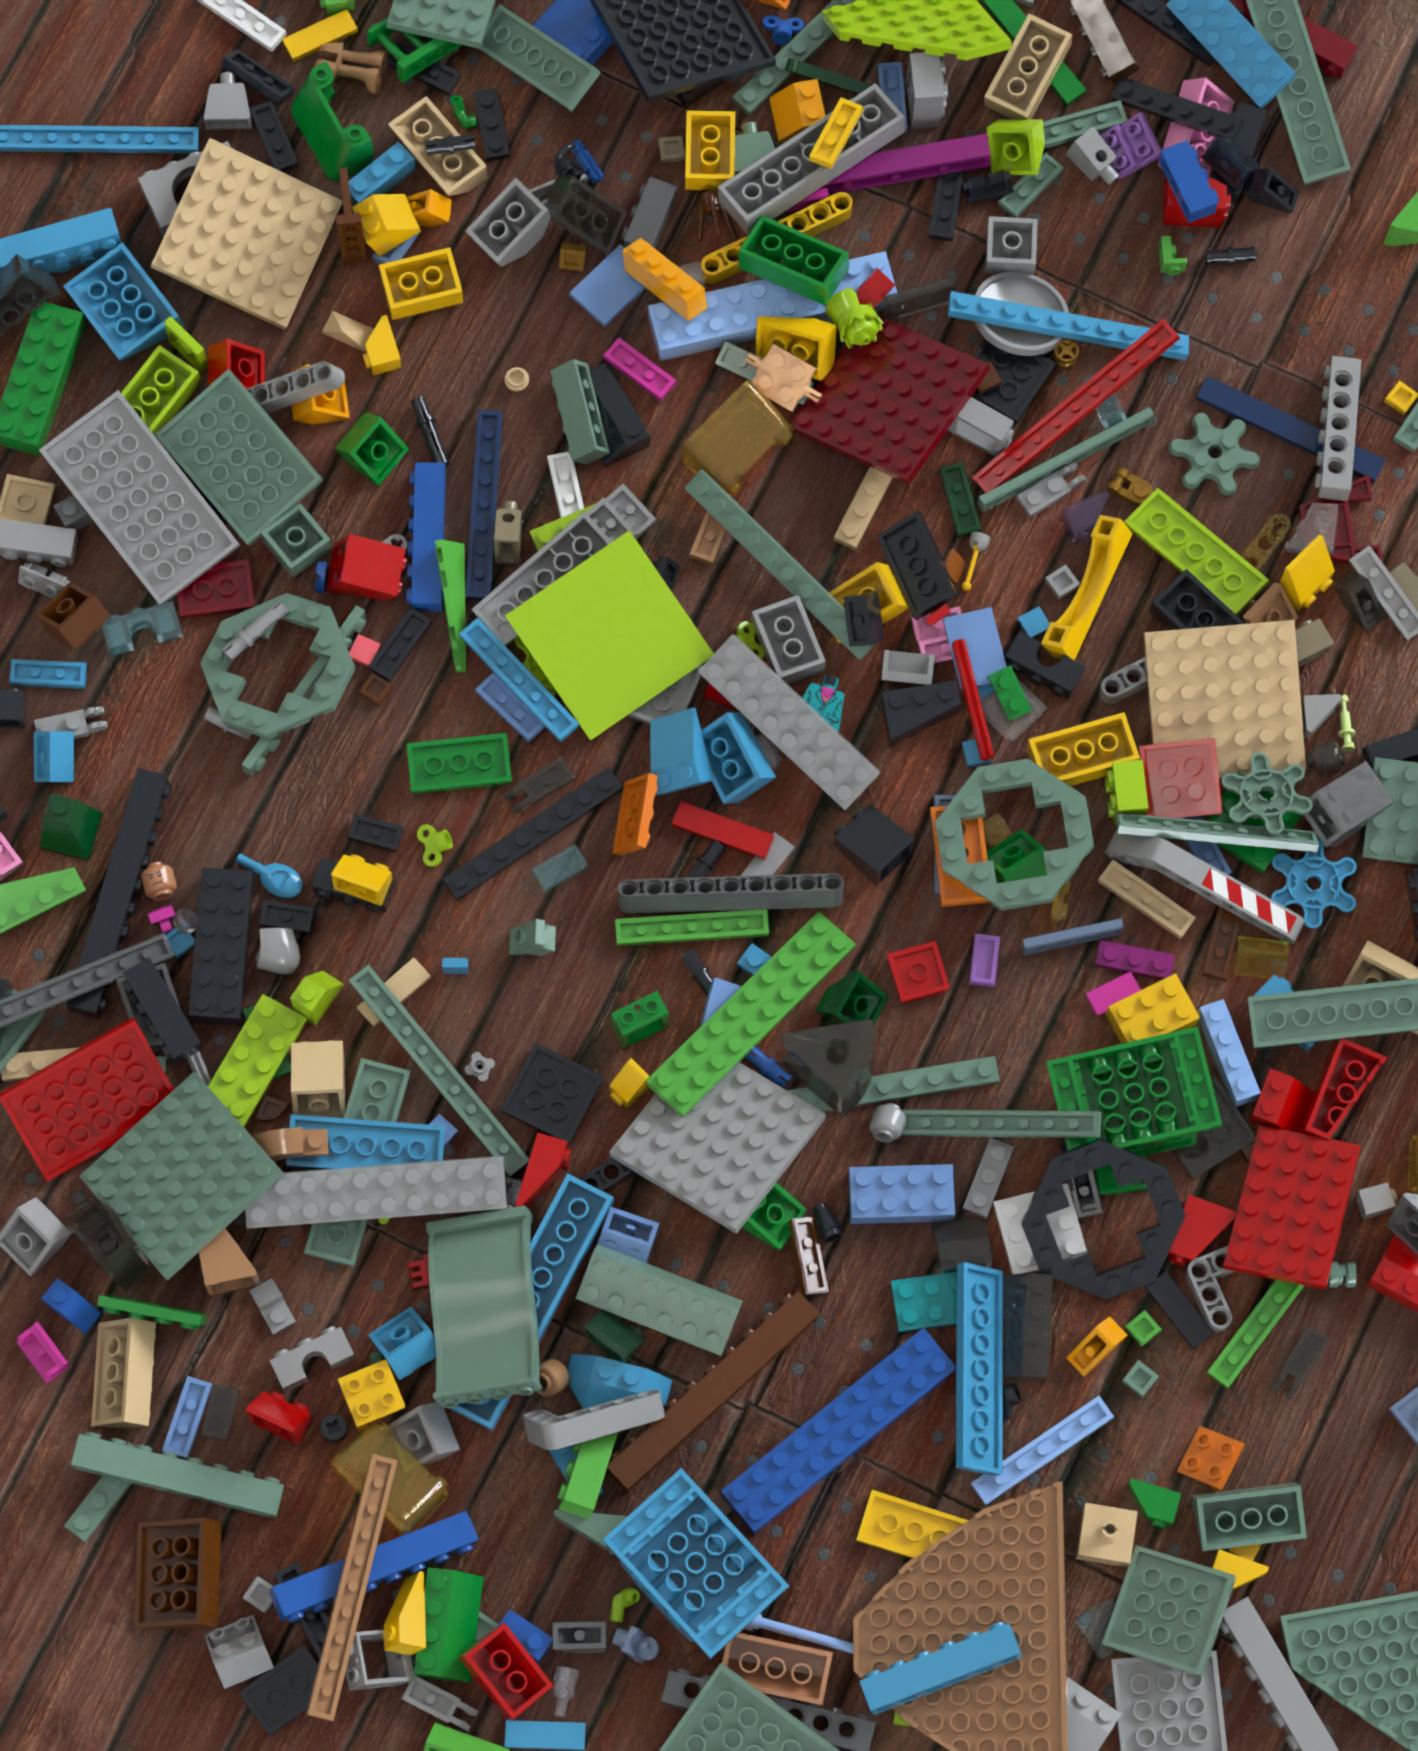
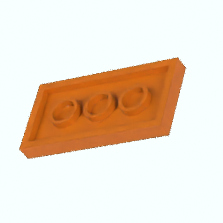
[930,806,990,907]

